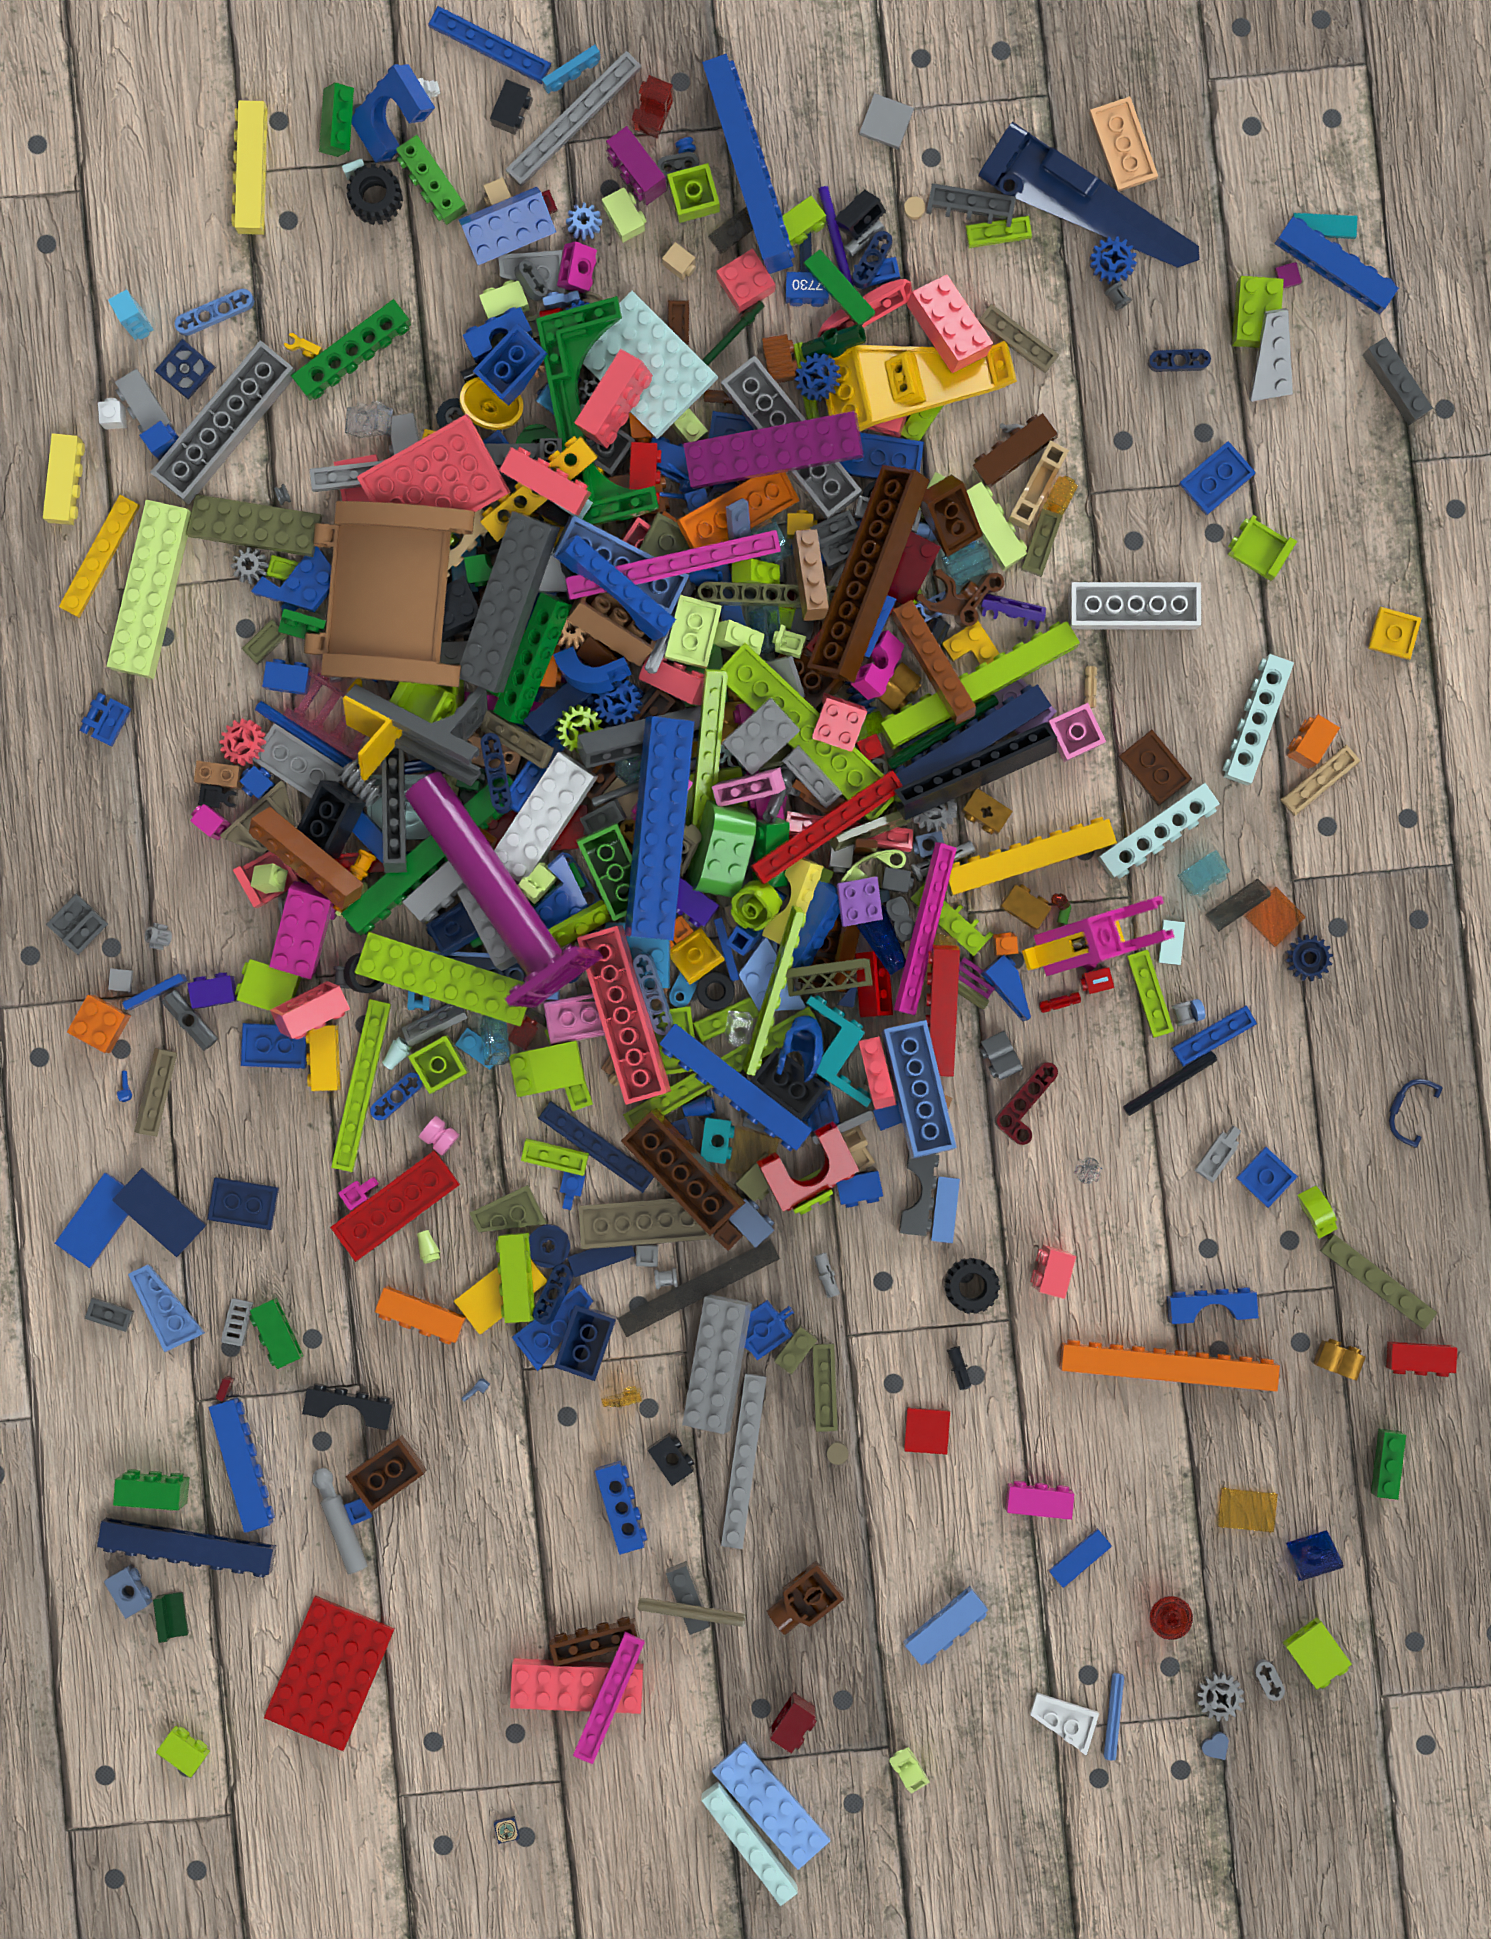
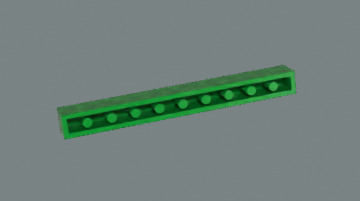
[341,775,513,936]

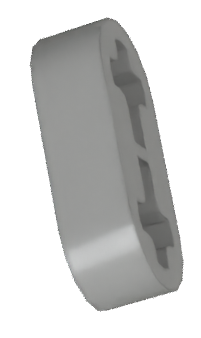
[1254,1659,1285,1701]

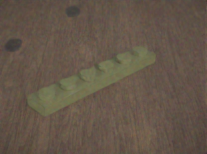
[1320,1234,1437,1330]

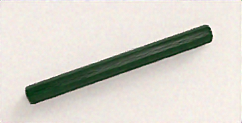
[886,694,999,769]

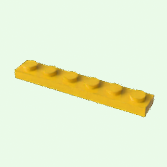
[59,495,140,618]

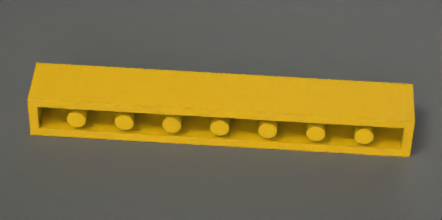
[948,817,1117,896]

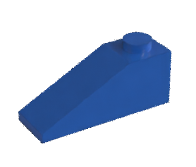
[980,955,1031,1021]

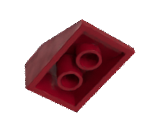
[887,531,941,605]

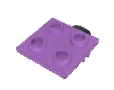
[837,876,890,927]

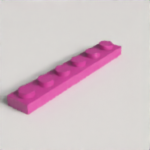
[573,1632,645,1765]

